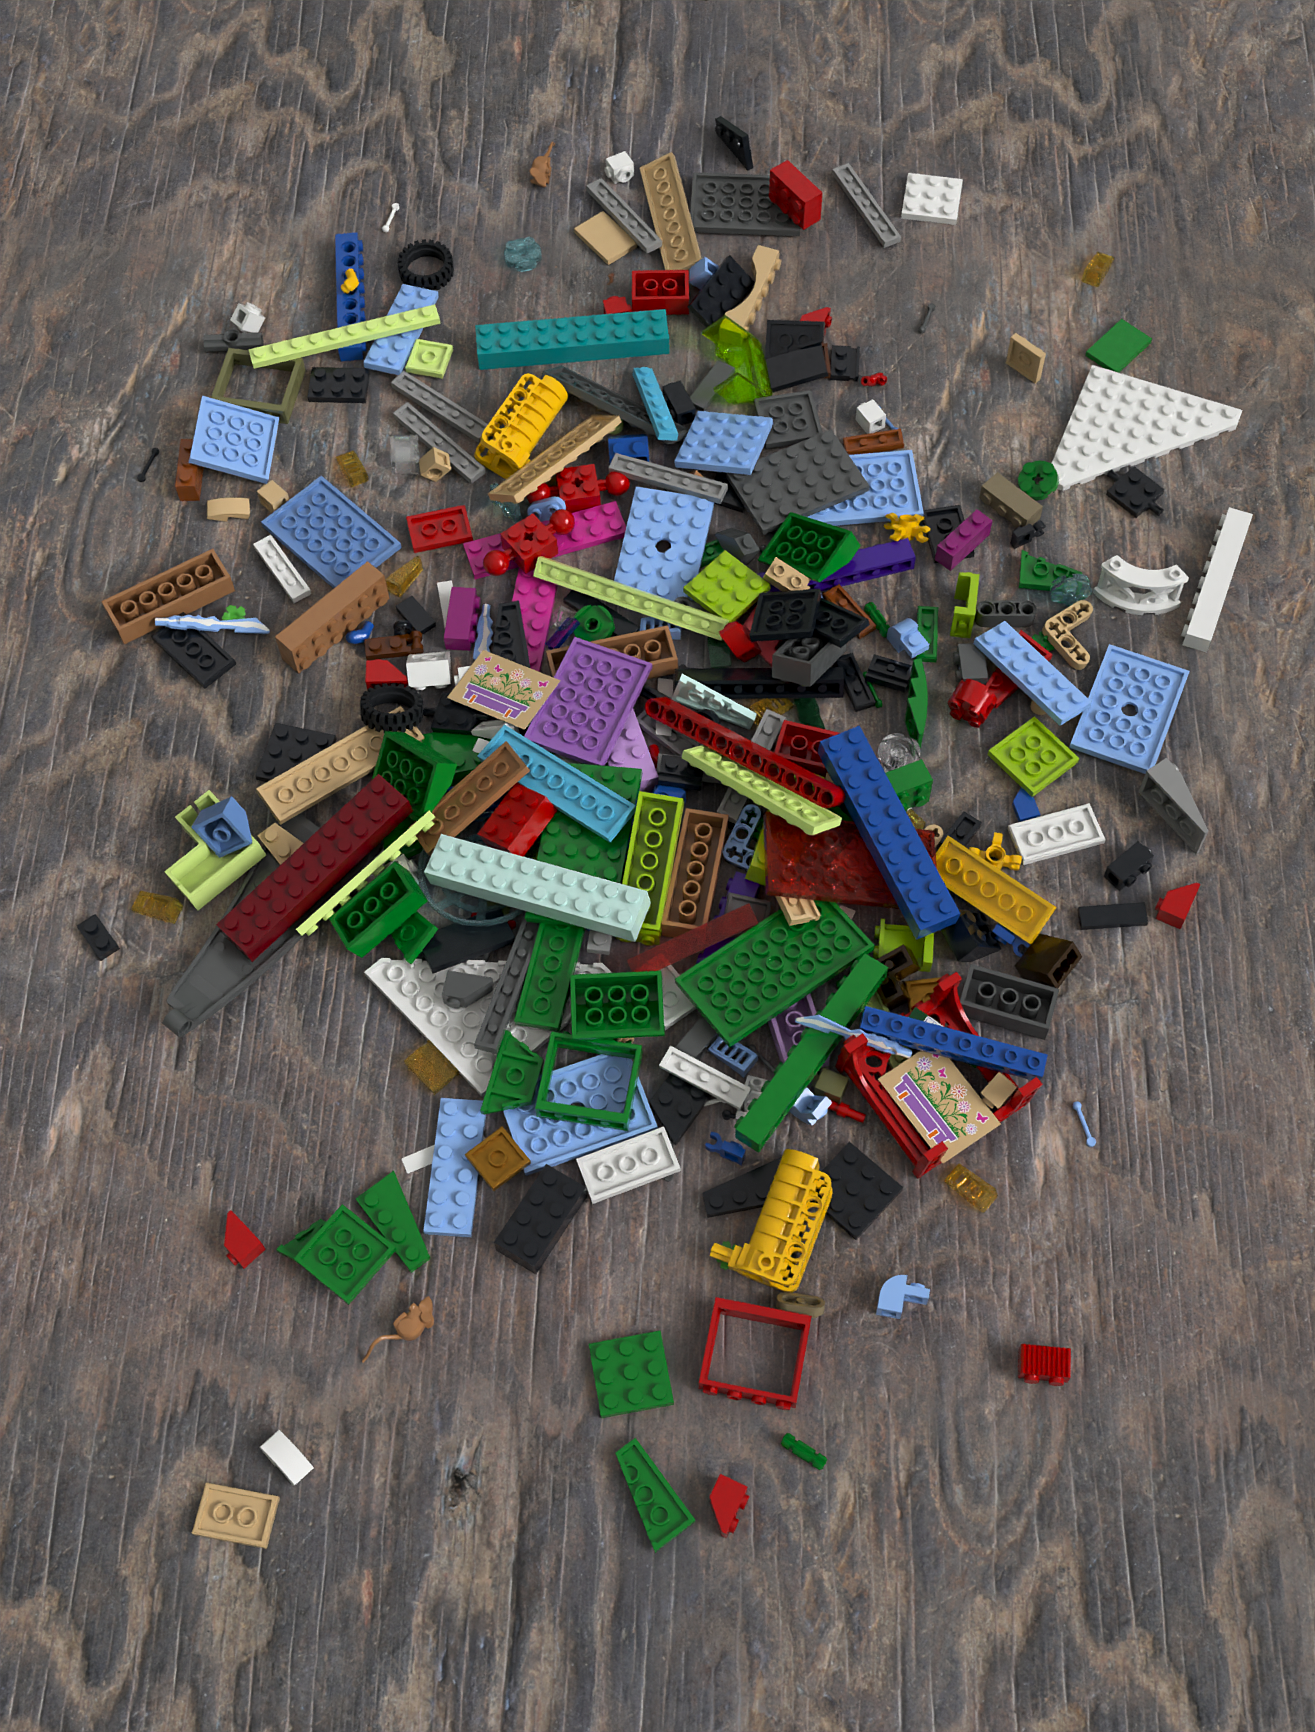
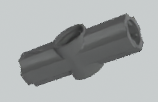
[203,329,264,352]

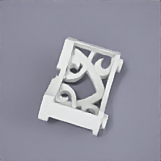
[1093,555,1189,615]

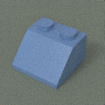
[192,796,252,858]

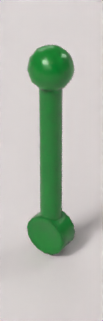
[862,671,882,708]

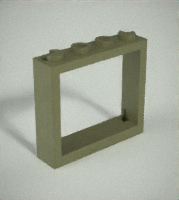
[211,348,306,424]

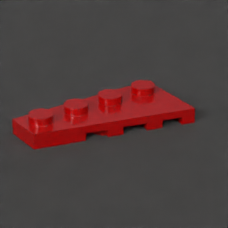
[985,630,1053,709]

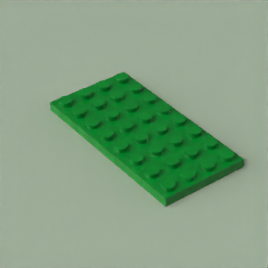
[525,763,643,927]
[675,884,875,1048]

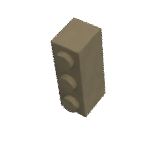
[979,472,1043,528]

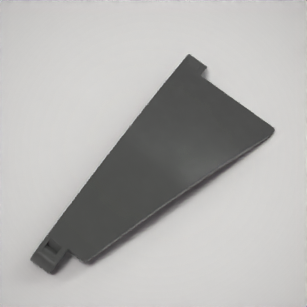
[161,814,382,1037]

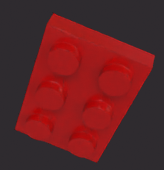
[406,505,473,553]

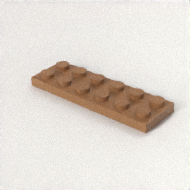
[408,741,531,856]

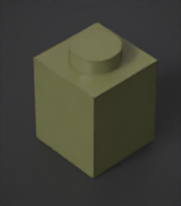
[811,1067,849,1104]

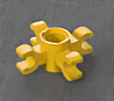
[884,513,930,543]
[969,832,1022,871]

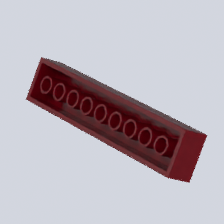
[216,774,413,962]

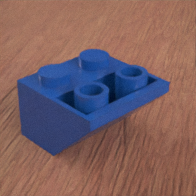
[608,434,649,464]

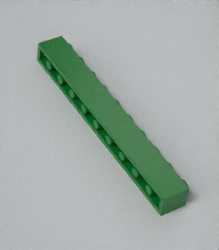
[734,953,888,1153]

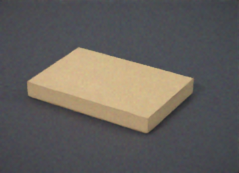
[574,211,637,265]
[192,1483,280,1549]

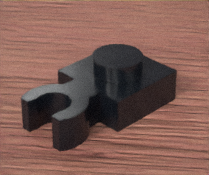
[1010,520,1046,549]

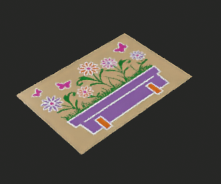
[447,650,561,730]
[878,1051,1001,1164]

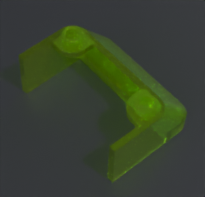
[702,315,772,405]

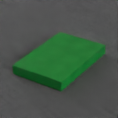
[1085,319,1152,373]

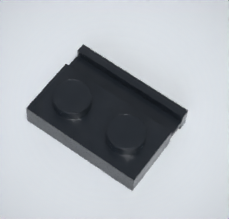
[830,345,860,382]
[865,654,912,693]
[658,754,703,791]

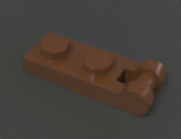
[364,631,424,661]

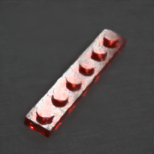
[627,903,759,972]

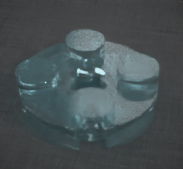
[504,237,542,272]
[1050,574,1093,607]

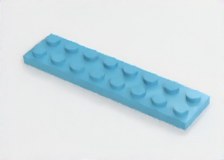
[477,724,636,843]

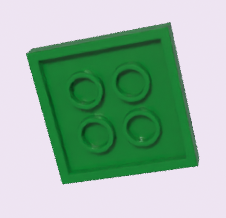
[294,1204,397,1305]
[589,1330,674,1419]

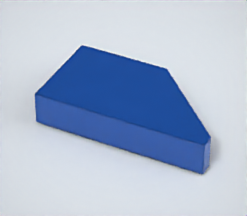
[1012,787,1041,822]

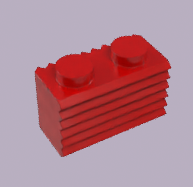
[1018,1344,1071,1386]

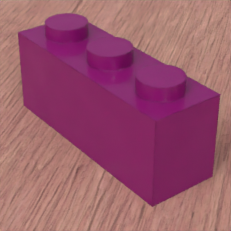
[935,509,993,571]
[444,587,481,651]

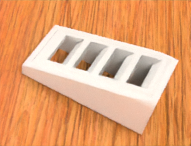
[471,720,520,739]

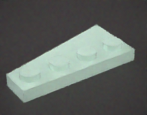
[671,674,757,730]

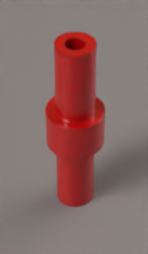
[827,1099,866,1123]

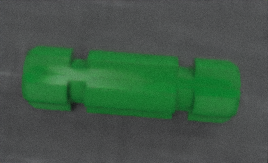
[864,602,890,638]
[781,1433,827,1470]

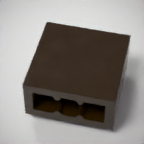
[1015,934,1082,989]

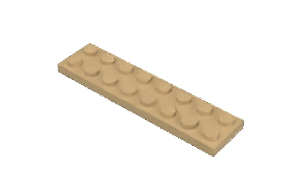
[640,152,702,271]
[488,414,622,504]
[256,706,425,825]

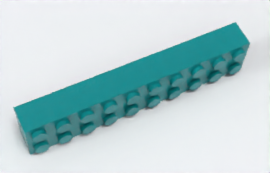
[475,309,669,370]

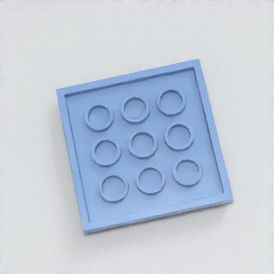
[189,396,279,484]
[674,411,773,475]

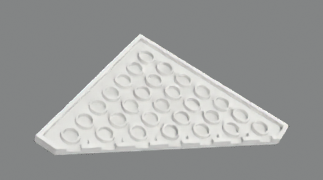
[1052,365,1242,491]
[364,958,612,1097]

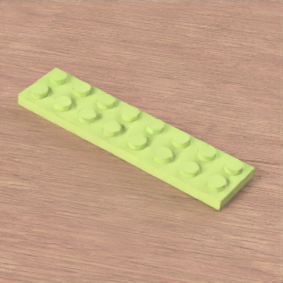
[682,745,842,835]

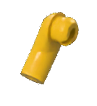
[341,269,359,294]

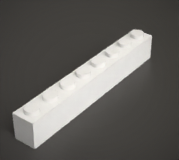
[1181,507,1253,653]

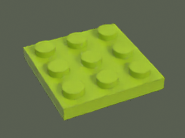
[683,550,771,623]
[987,716,1079,797]

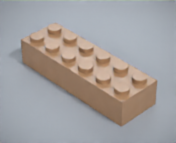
[101,549,235,644]
[275,561,389,674]
[546,625,678,679]
[661,808,729,942]

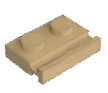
[772,880,821,926]

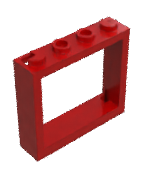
[699,1297,812,1410]

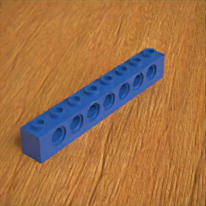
[335,232,367,362]
[858,1006,1048,1080]

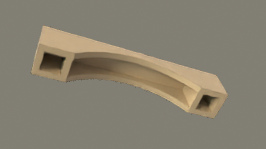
[719,245,781,345]

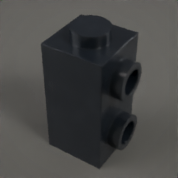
[663,380,696,425]
[1104,841,1154,891]

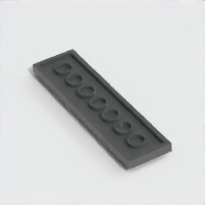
[541,366,689,444]

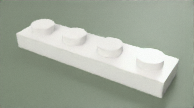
[253,535,311,603]
[659,1046,752,1110]

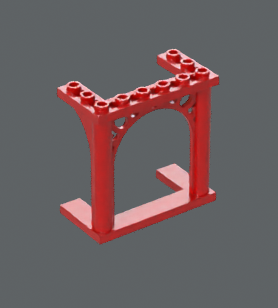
[835,972,1043,1179]

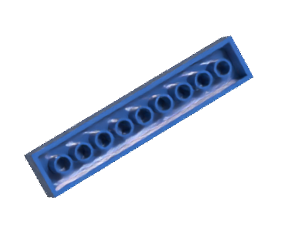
[817,725,961,940]

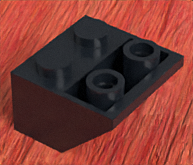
[941,910,1002,962]

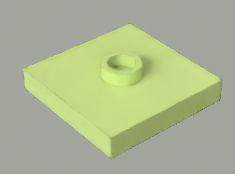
[405,339,453,379]

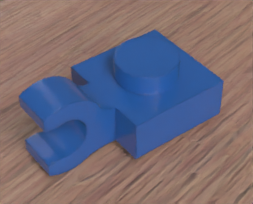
[992,923,1031,957]
[705,1132,746,1165]

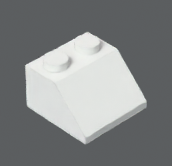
[406,651,452,690]

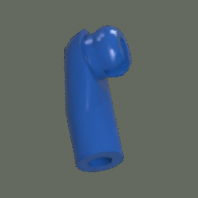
[346,621,374,644]

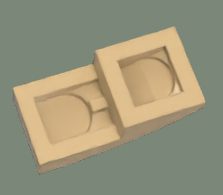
[207,498,250,522]

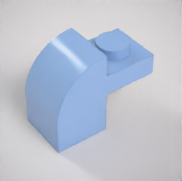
[887,618,929,659]
[789,1087,832,1125]
[876,1275,930,1319]

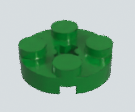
[1018,461,1059,500]
[573,605,615,642]

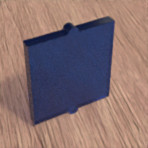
[546,617,580,650]

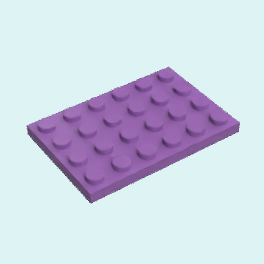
[524,637,652,766]

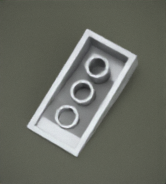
[1139,758,1209,854]

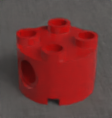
[947,679,997,728]

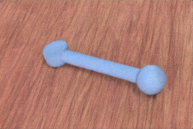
[1072,1101,1096,1147]

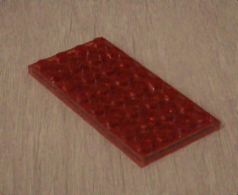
[763,812,937,909]

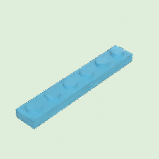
[632,367,678,441]

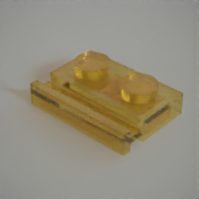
[404,1040,460,1095]

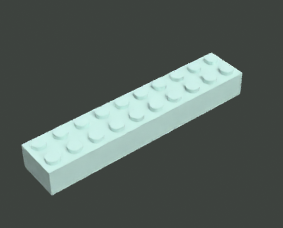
[424,834,651,942]

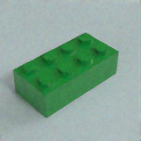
[840,759,933,822]
[329,861,428,958]

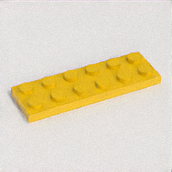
[932,836,1057,945]

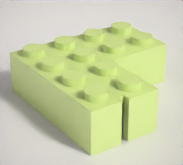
[165,790,266,911]

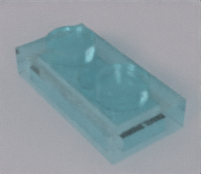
[490,482,521,523]

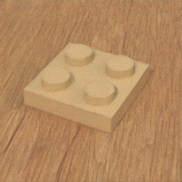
[1006,333,1046,384]

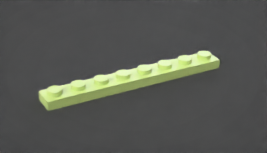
[296,810,435,936]

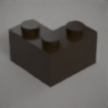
[876,944,921,1010]

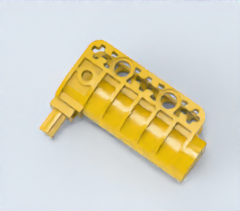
[474,373,568,479]
[710,1149,833,1293]

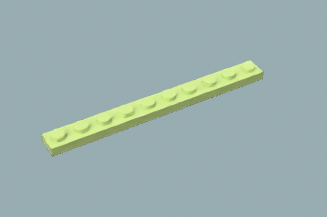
[248,304,440,369]
[533,556,729,641]

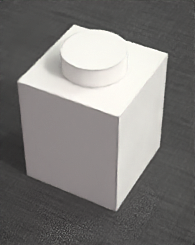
[856,399,886,434]

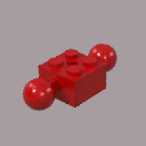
[526,464,630,513]
[483,509,575,576]

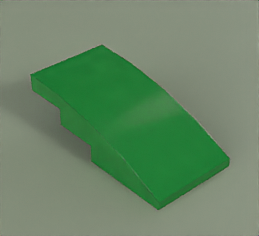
[904,658,928,756]

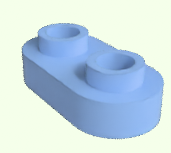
[527,497,566,522]

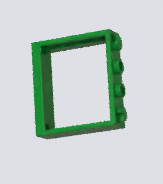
[535,1031,643,1131]

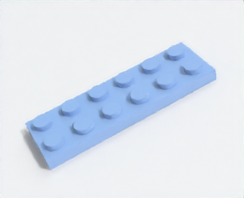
[363,284,439,375]
[973,621,1092,726]
[423,1098,486,1237]

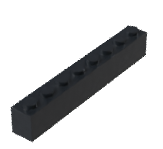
[675,667,844,699]

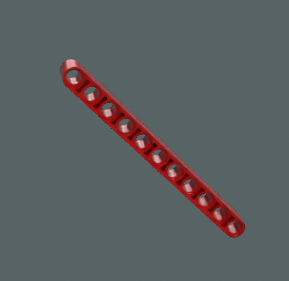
[645,697,845,808]

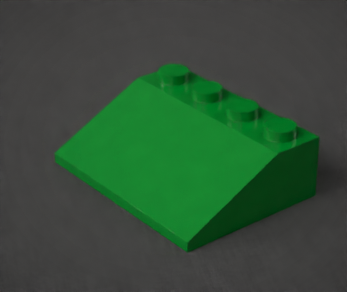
[758,512,861,582]
[422,723,491,787]
[372,731,457,822]
[570,971,665,1040]

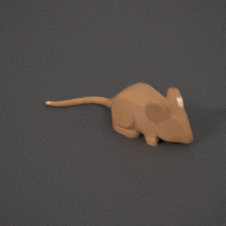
[530,141,555,187]
[362,1296,434,1363]

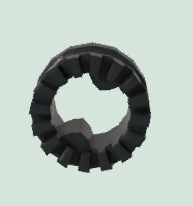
[393,620,412,636]

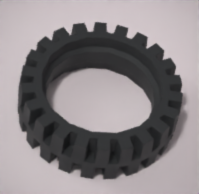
[397,239,454,290]
[360,683,423,733]

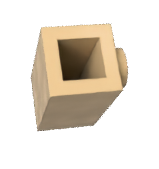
[763,557,811,591]

